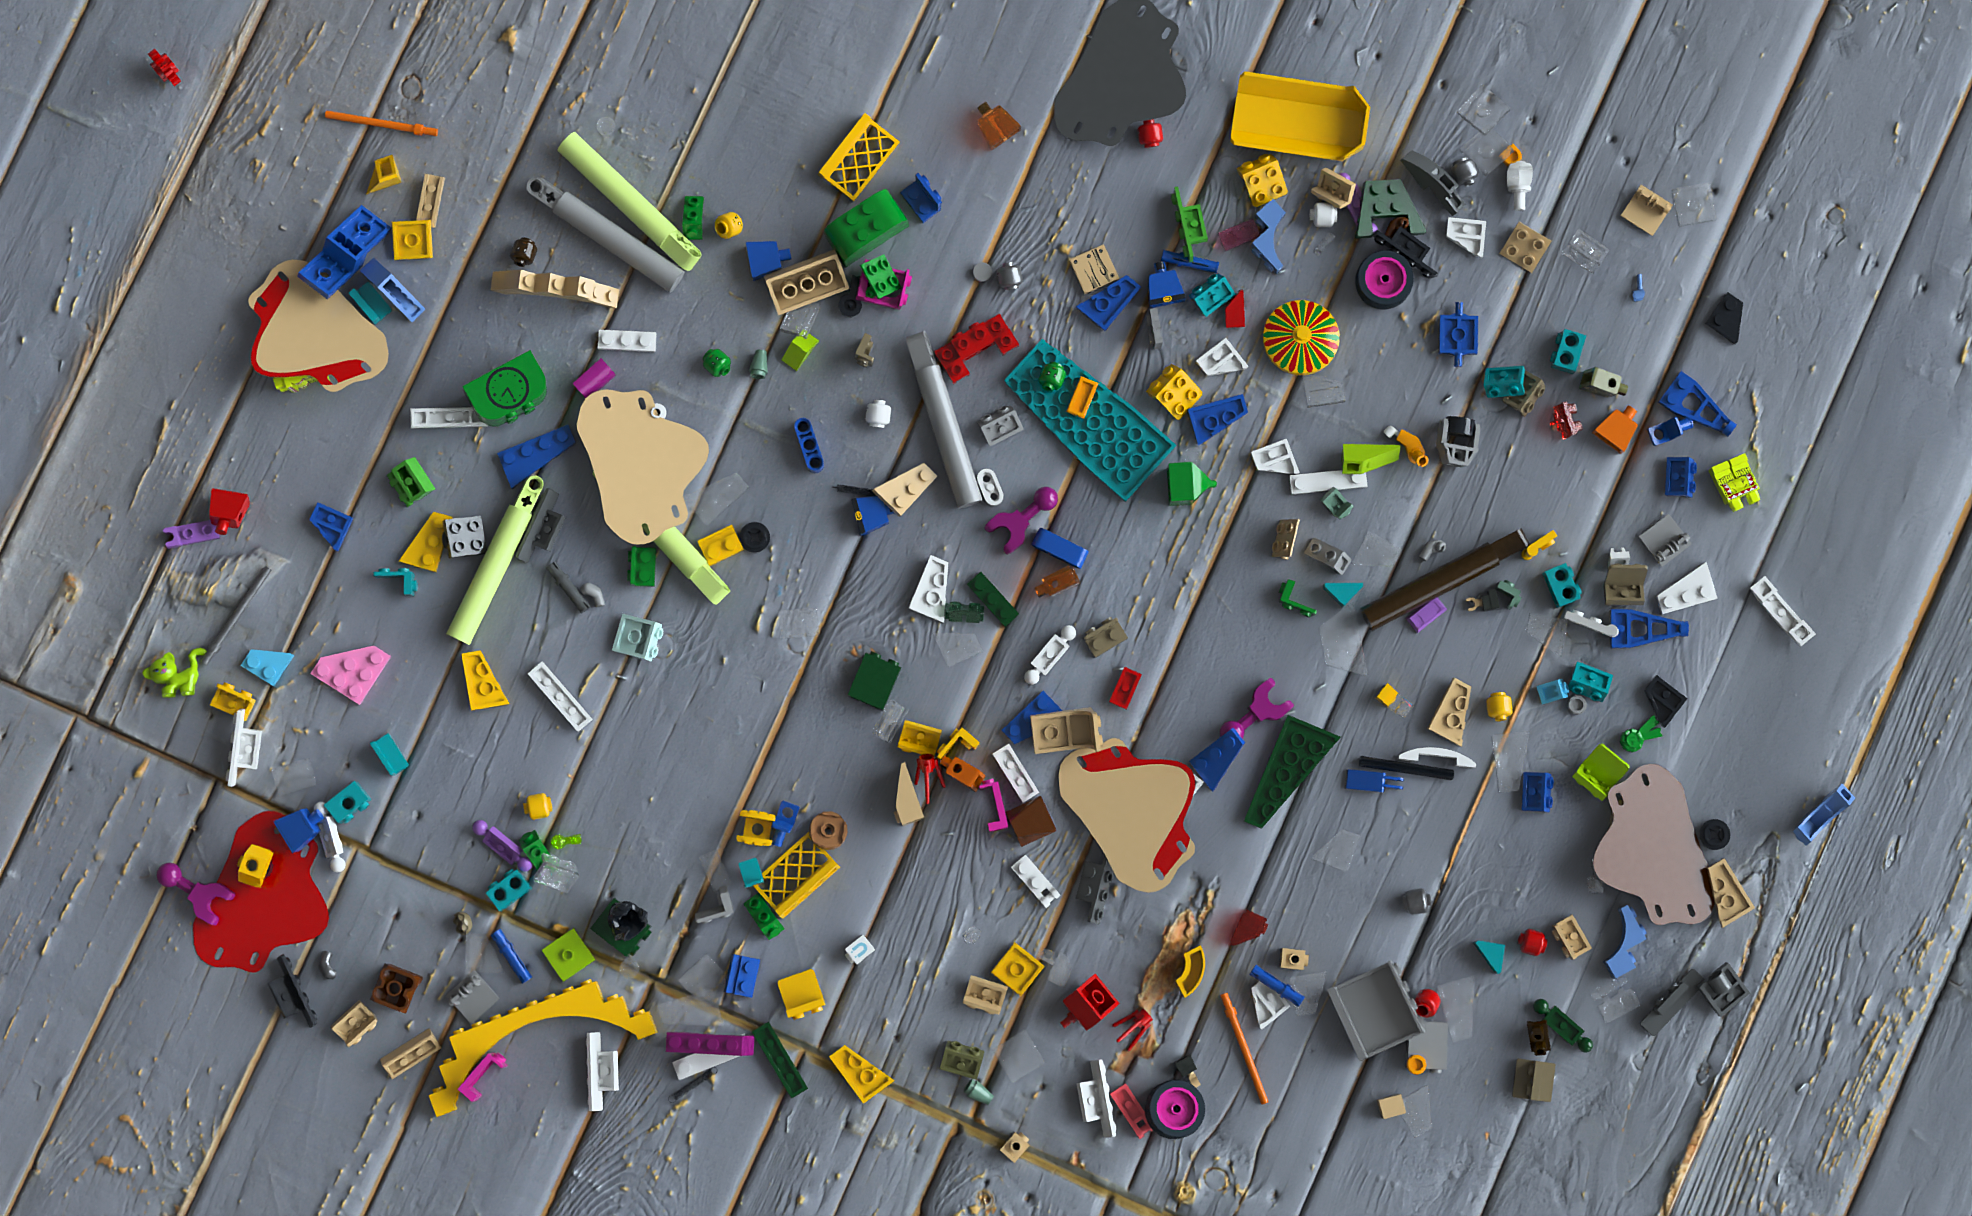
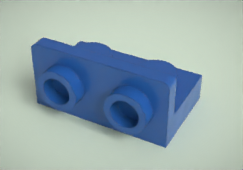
[1665,457,1697,498]
[1522,772,1554,812]

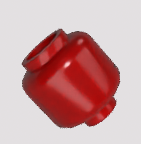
[1137,119,1163,148]
[1517,929,1548,956]
[1414,989,1441,1018]

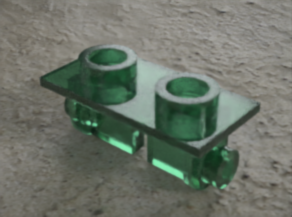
[945,601,984,623]

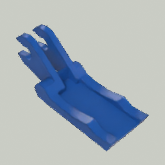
[1345,769,1404,793]

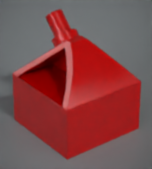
[1060,974,1120,1031]

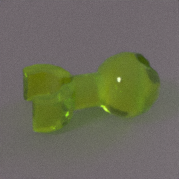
[551,834,582,850]

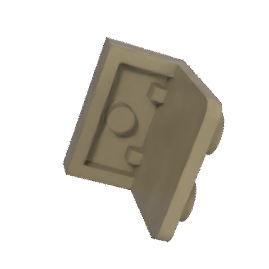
[1604,564,1648,605]

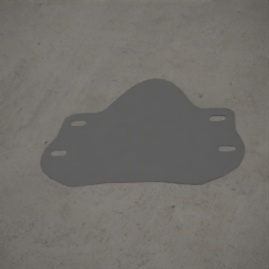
[1054,0,1186,146]

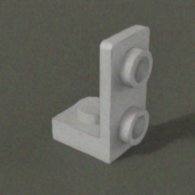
[1304,537,1352,576]
[695,885,734,924]

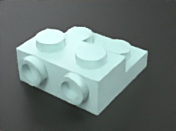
[612,614,663,662]

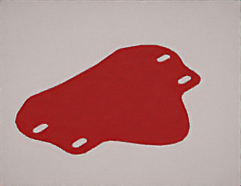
[193,811,329,973]

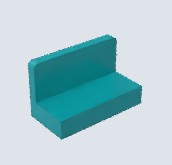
[348,282,392,325]
[370,733,410,776]

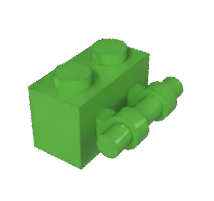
[386,457,435,507]

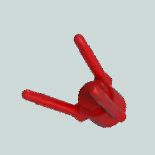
[914,754,946,804]
[1112,1008,1153,1052]

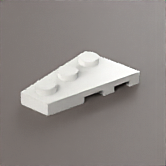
[908,555,948,623]

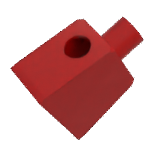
[209,488,250,535]

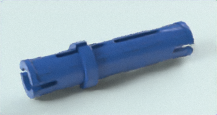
[1161,249,1219,274]
[490,929,532,984]
[1249,965,1305,1007]

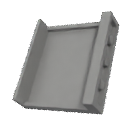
[1327,960,1426,1061]

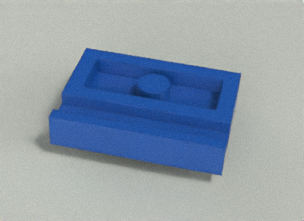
[724,954,760,998]

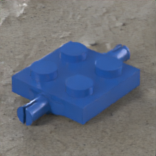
[1439,302,1478,367]

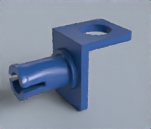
[1647,417,1693,446]
[771,801,800,847]

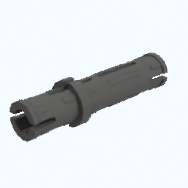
[546,561,591,614]

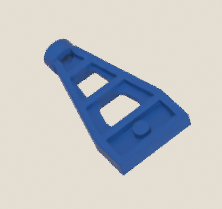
[1658,371,1737,437]
[1610,609,1689,648]

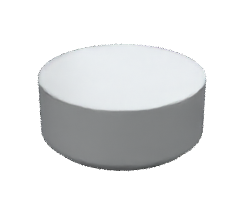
[973,262,992,282]
[1567,695,1587,715]

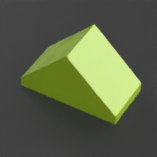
[781,330,819,371]

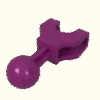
[984,487,1058,555]
[1220,678,1294,739]
[156,863,235,925]

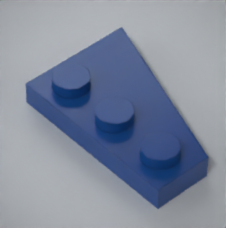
[1187,394,1248,446]
[1001,691,1062,744]

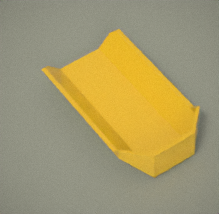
[1230,71,1370,161]

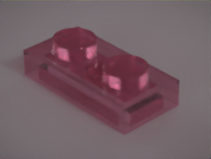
[1218,219,1260,251]

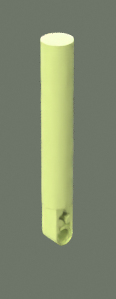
[557,132,702,271]
[592,471,730,605]
[446,476,543,645]

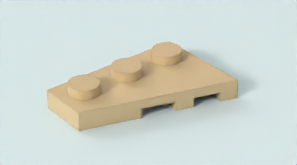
[872,463,937,517]
[1427,678,1471,747]

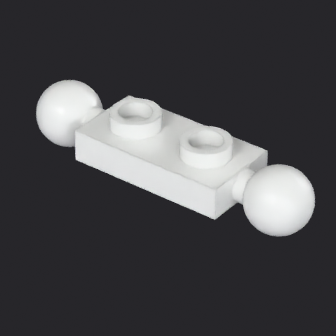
[1024,625,1076,685]
[314,802,345,873]

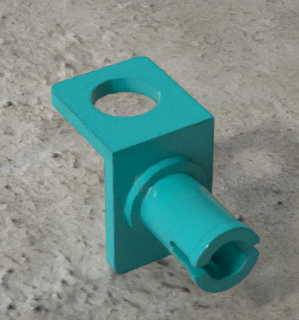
[738,858,764,888]

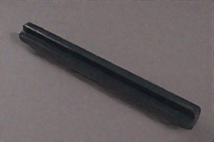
[1359,756,1454,780]

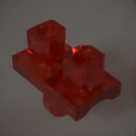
[1550,401,1583,439]

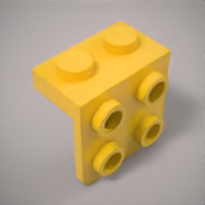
[1236,154,1288,207]
[1146,364,1203,420]
[778,969,826,1020]

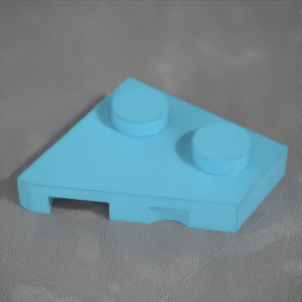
[240,649,294,686]

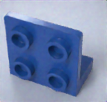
[900,173,942,223]

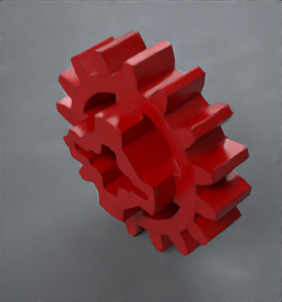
[148,48,181,87]

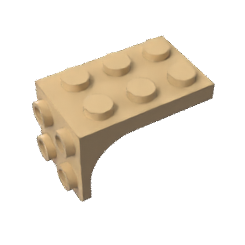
[1030,707,1103,754]

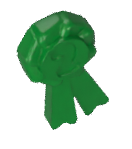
[1620,715,1662,753]

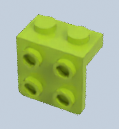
[1572,744,1630,801]

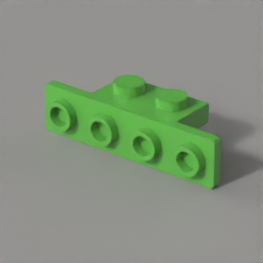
[1171,186,1208,263]

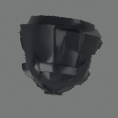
[607,901,648,941]

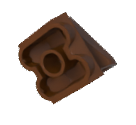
[1005,796,1056,847]
[370,963,423,1014]

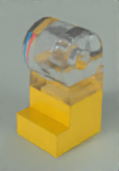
[1375,683,1414,718]

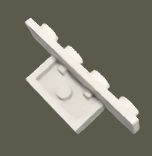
[226,709,262,787]
[586,1032,619,1111]
[1077,1059,1116,1138]

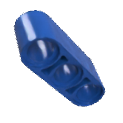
[794,418,824,473]
[1031,528,1089,569]

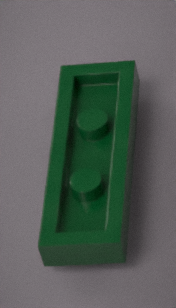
[967,572,1019,627]

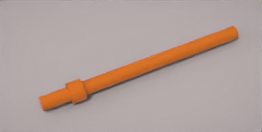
[325,110,438,136]
[1220,993,1269,1105]

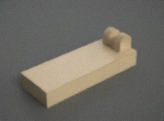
[416,174,445,228]

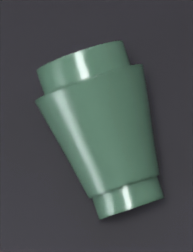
[749,350,768,379]
[964,1079,994,1105]

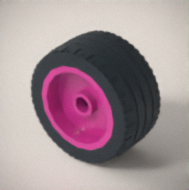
[1355,250,1414,310]
[1145,1080,1205,1139]

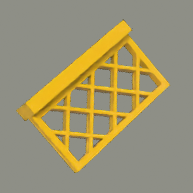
[817,113,900,202]
[754,832,840,919]

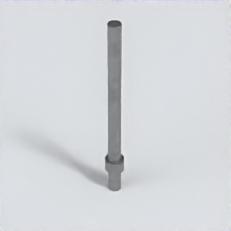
[200,566,272,666]

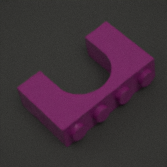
[666,1032,754,1056]

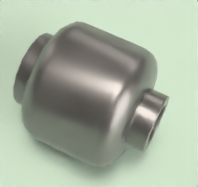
[1451,157,1479,187]
[997,262,1023,290]
[1403,888,1432,915]

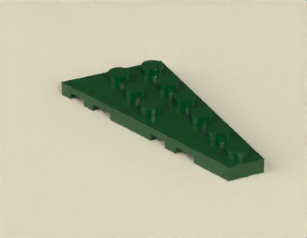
[1243,715,1341,829]

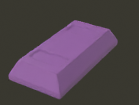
[1405,597,1447,633]

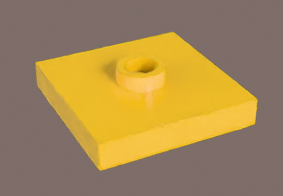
[392,220,433,260]
[991,942,1045,996]

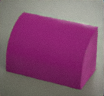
[573,358,616,398]

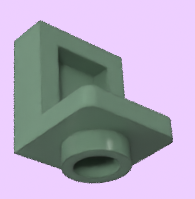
[1320,487,1354,520]
[1495,580,1522,610]

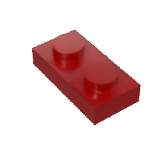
[1109,667,1142,710]

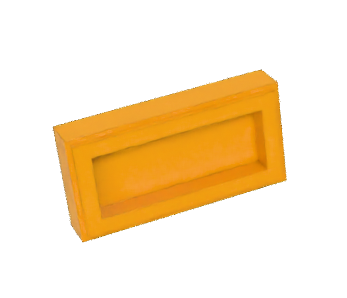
[1066,376,1098,419]

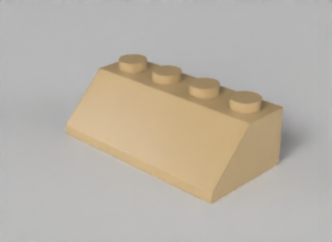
[764,250,850,315]

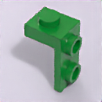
[682,196,704,240]
[1278,579,1317,617]
[519,830,558,877]
[744,893,785,940]

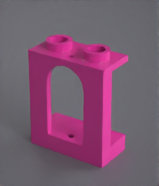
[856,259,912,310]
[979,779,1008,832]
[458,1052,508,1102]

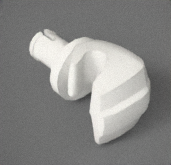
[1507,160,1533,211]

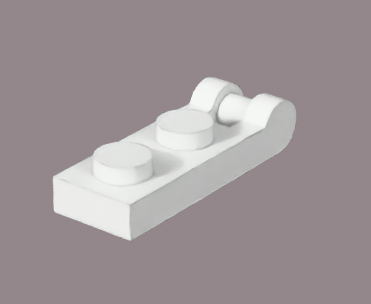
[1564,609,1619,637]
[1011,855,1061,908]

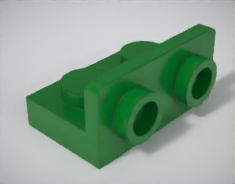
[627,546,656,587]

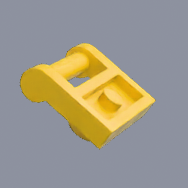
[1521,530,1557,560]

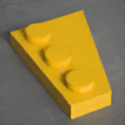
[399,512,453,572]
[461,650,509,711]
[829,1045,895,1104]

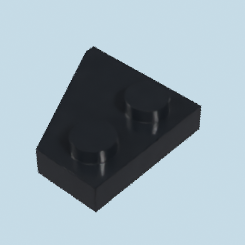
[1705,292,1743,344]
[1644,675,1688,728]

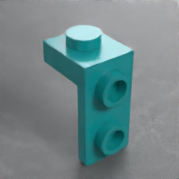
[373,568,418,596]

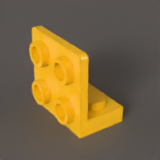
[937,728,980,761]

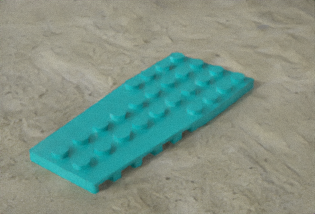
[1005,339,1177,502]

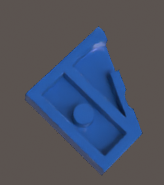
[309,502,354,552]

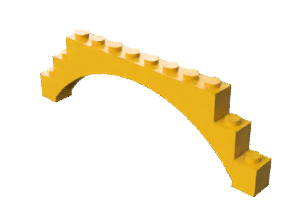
[429,979,658,1117]

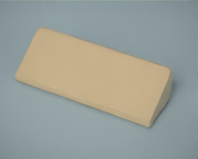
[380,1029,442,1079]

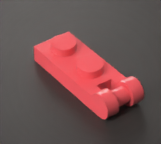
[1110,1083,1153,1139]

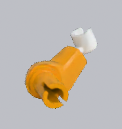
[1384,426,1429,467]

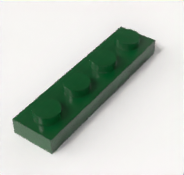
[752,1022,808,1099]

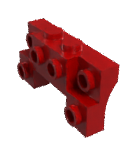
[934,314,1019,385]

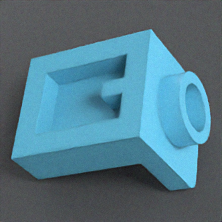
[1536,679,1569,704]

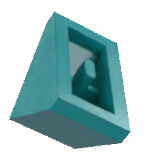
[1323,583,1363,608]
[1473,940,1505,974]

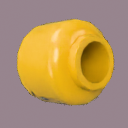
[715,212,743,239]
[1486,692,1512,721]
[523,793,553,820]

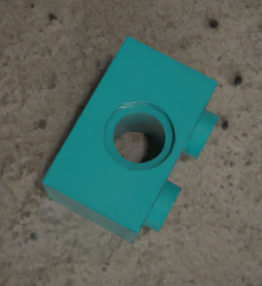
[324,781,371,824]

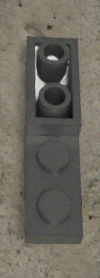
[1400,150,1466,216]

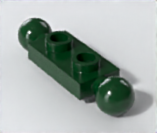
[1533,999,1593,1053]

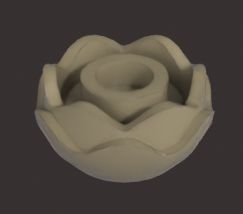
[453,912,472,935]

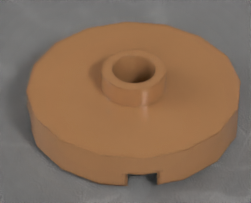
[809,811,848,850]

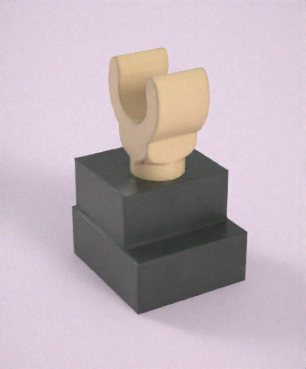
[1466,589,1500,612]
[1174,1054,1201,1087]

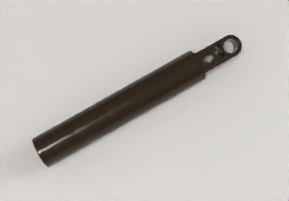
[1360,528,1530,631]

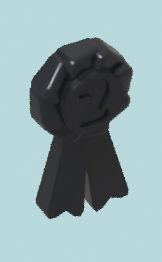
[838,275,871,317]

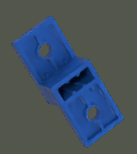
[297,205,391,299]

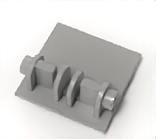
[1639,514,1692,567]
[446,970,500,1025]

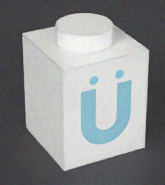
[845,935,875,964]

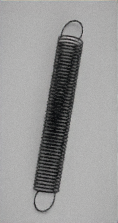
[834,485,875,495]
[668,1067,717,1103]

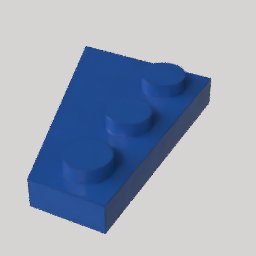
[1076,275,1141,331]
[1189,727,1245,792]

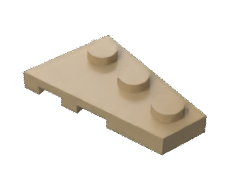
[1707,858,1755,928]

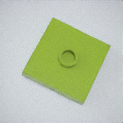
[542,928,596,982]

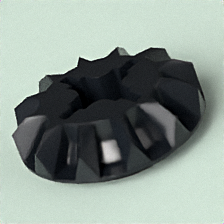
[739,522,770,553]
[1699,819,1731,850]

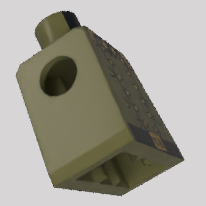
[1579,367,1628,397]

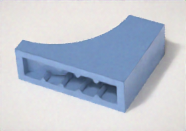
[360,257,425,322]

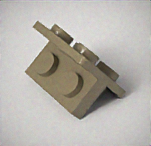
[1512,1058,1556,1102]

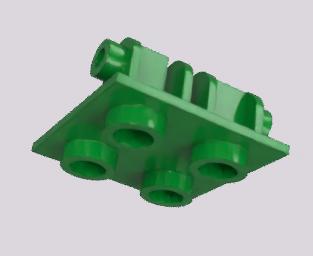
[860,254,902,299]

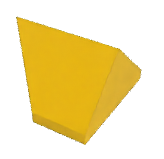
[366,155,402,194]

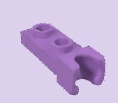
[163,520,220,549]

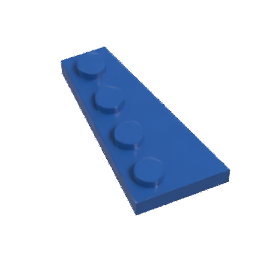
[497,425,576,489]

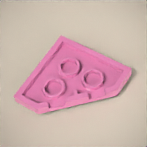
[310,646,391,705]

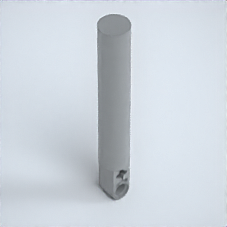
[526,178,685,293]
[906,331,983,509]

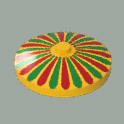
[1263,300,1339,375]

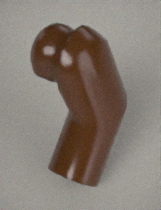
[1384,217,1409,239]

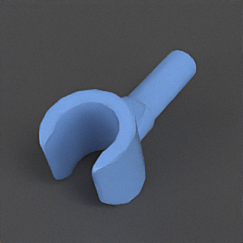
[1632,274,1645,302]

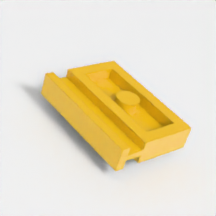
[697,525,744,566]

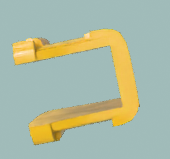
[736,810,776,846]

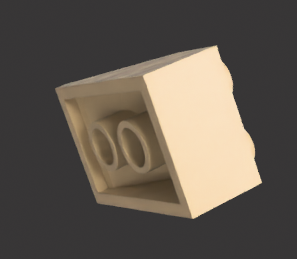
[894,762,924,826]

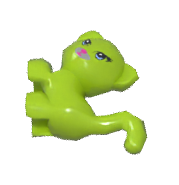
[142,647,207,698]

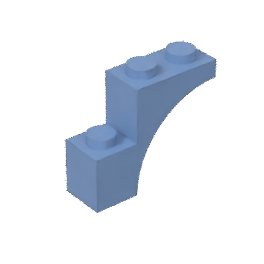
[1251,199,1286,274]
[1793,784,1855,845]
[1603,905,1647,979]

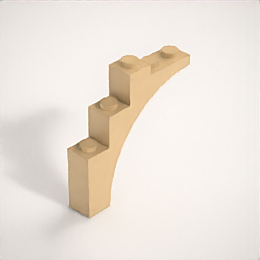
[491,270,619,308]

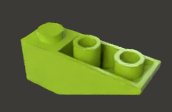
[1341,444,1400,474]

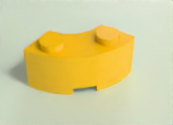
[1174,945,1205,998]

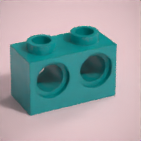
[1550,329,1587,374]
[1542,563,1582,608]
[486,869,533,912]

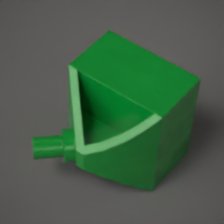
[1167,462,1217,506]

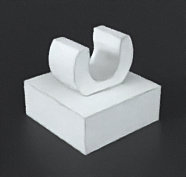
[1608,548,1630,568]

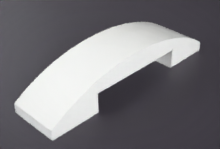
[1750,576,1816,647]
[1397,747,1476,769]

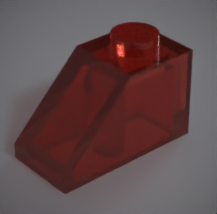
[1229,909,1269,946]

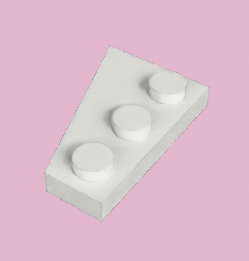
[1656,562,1718,615]

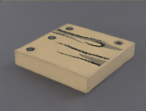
[1069,244,1119,295]

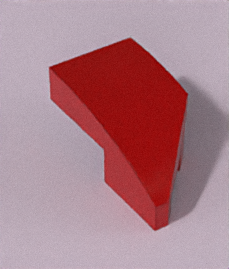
[1225,289,1245,328]

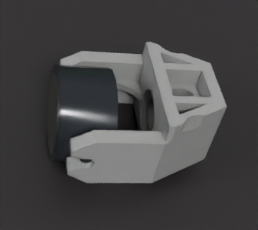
[1436,416,1480,468]

